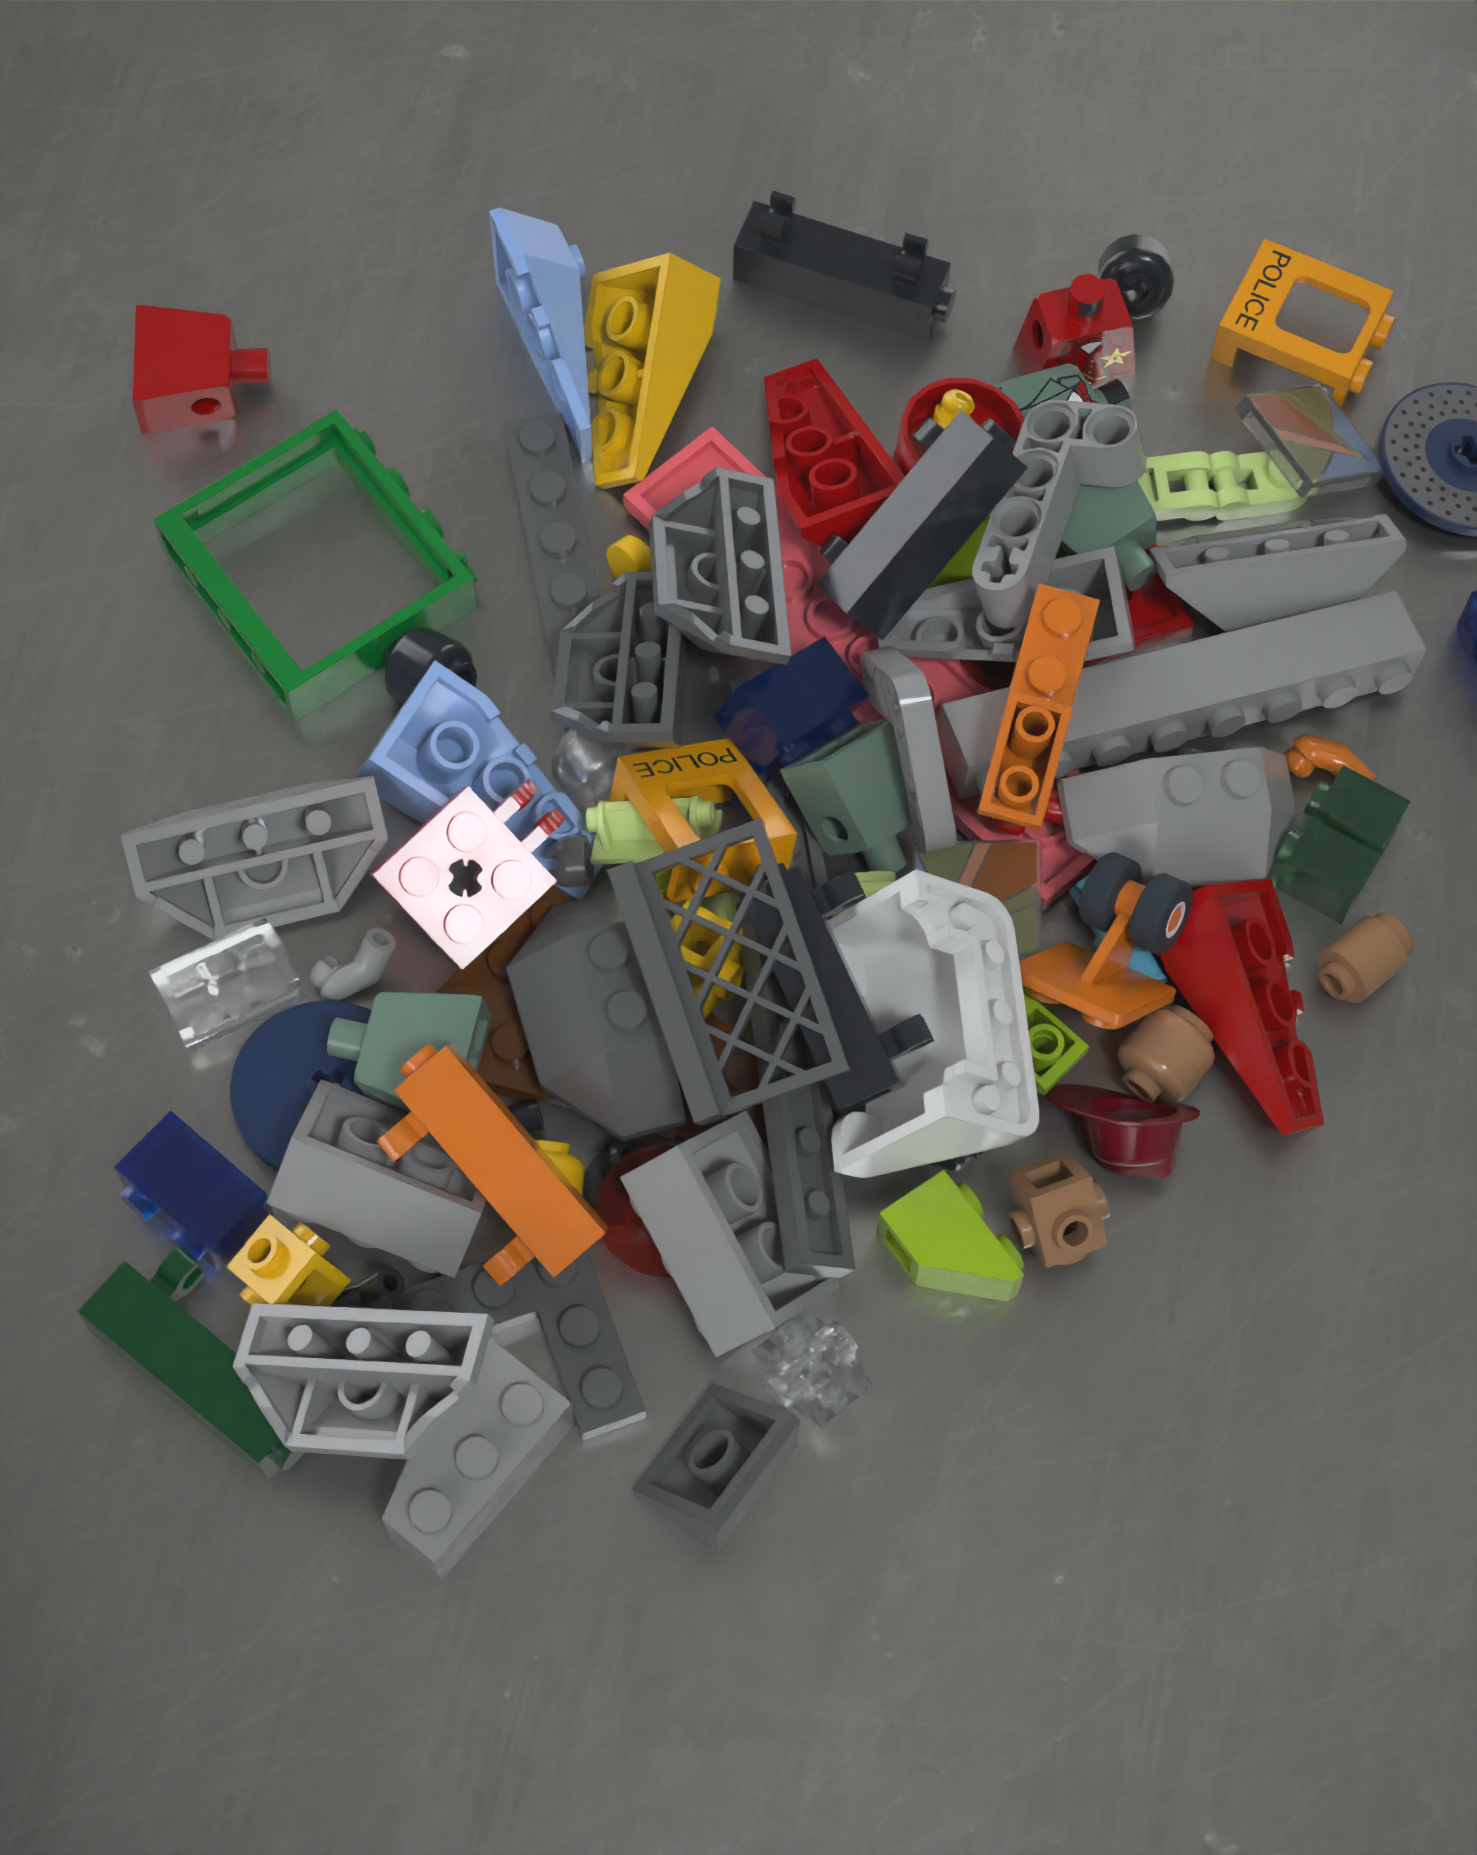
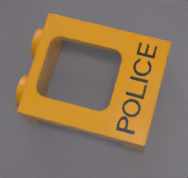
[1210,238,1396,409]
[609,738,798,903]

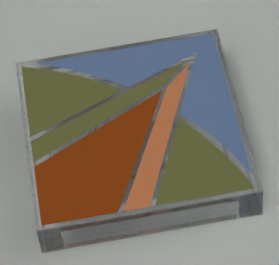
[1234,383,1384,498]
[913,839,1042,961]

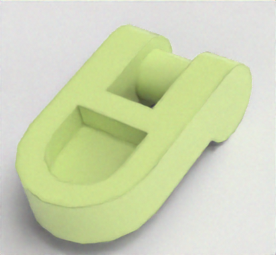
[1207,449,1313,521]
[1137,451,1219,521]

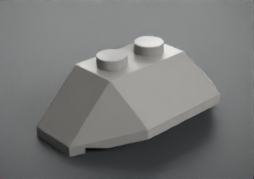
[1150,514,1406,632]
[1057,747,1297,889]
[120,776,388,941]
[233,1303,494,1460]

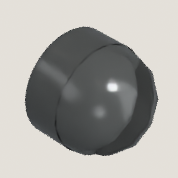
[545,835,594,888]

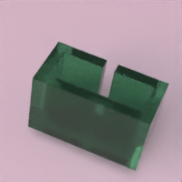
[1274,765,1411,925]

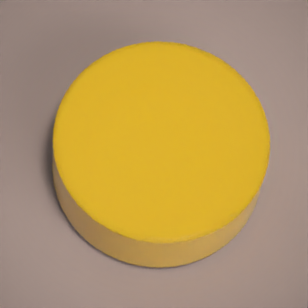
[606,535,652,580]

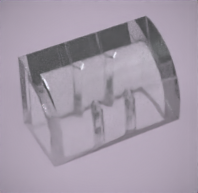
[148,917,307,1053]

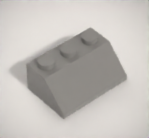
[266,1079,487,1279]
[620,1111,840,1357]

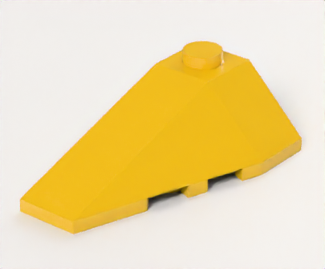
[584,252,721,489]

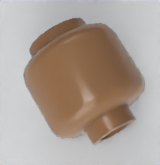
[1117,1005,1215,1103]

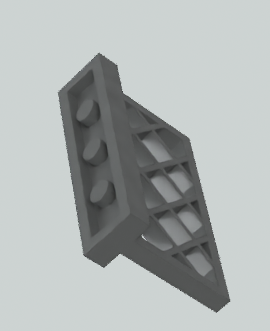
[607,818,851,1126]

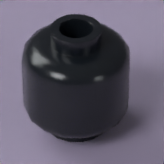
[1097,234,1174,320]
[384,627,477,704]

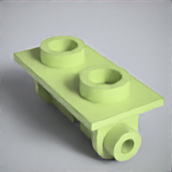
[586,795,723,865]

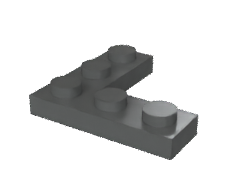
[391,1250,646,1441]

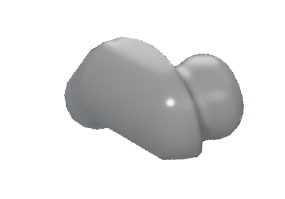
[310,928,396,1001]

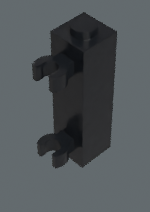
[733,191,956,342]
[816,411,1028,640]
[738,863,935,1114]

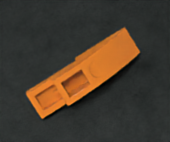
[977,583,1100,830]

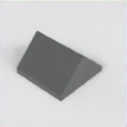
[631,1383,800,1554]

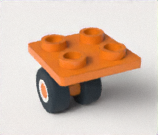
[1019,852,1193,1029]

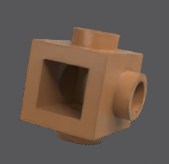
[1007,1151,1110,1268]

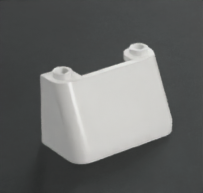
[828,869,1039,1178]

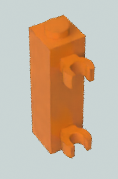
[376,1043,608,1286]

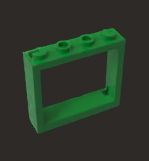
[154,409,478,722]

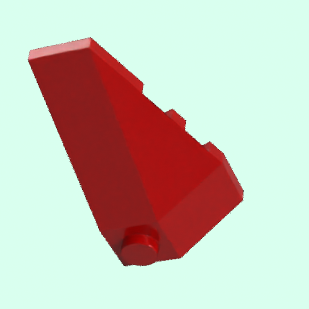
[764,358,905,546]
[1157,878,1324,1136]

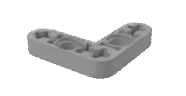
[860,646,957,854]

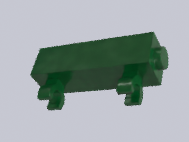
[77,1246,305,1480]

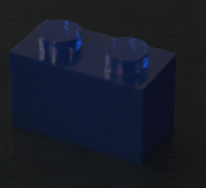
[713,636,870,776]
[114,1110,274,1271]

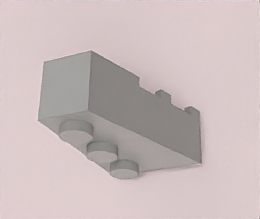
[382,1337,575,1581]

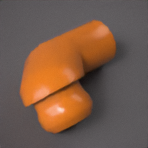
[1284,734,1378,799]

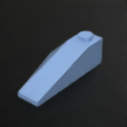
[489,208,593,463]
[354,660,603,901]

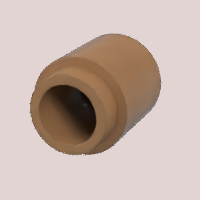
[1317,913,1413,1003]

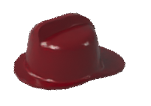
[1044,1084,1201,1178]

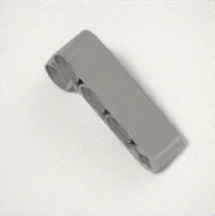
[972,400,1147,628]

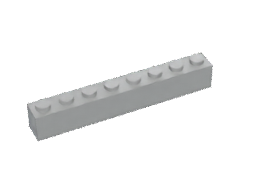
[937,590,1427,799]

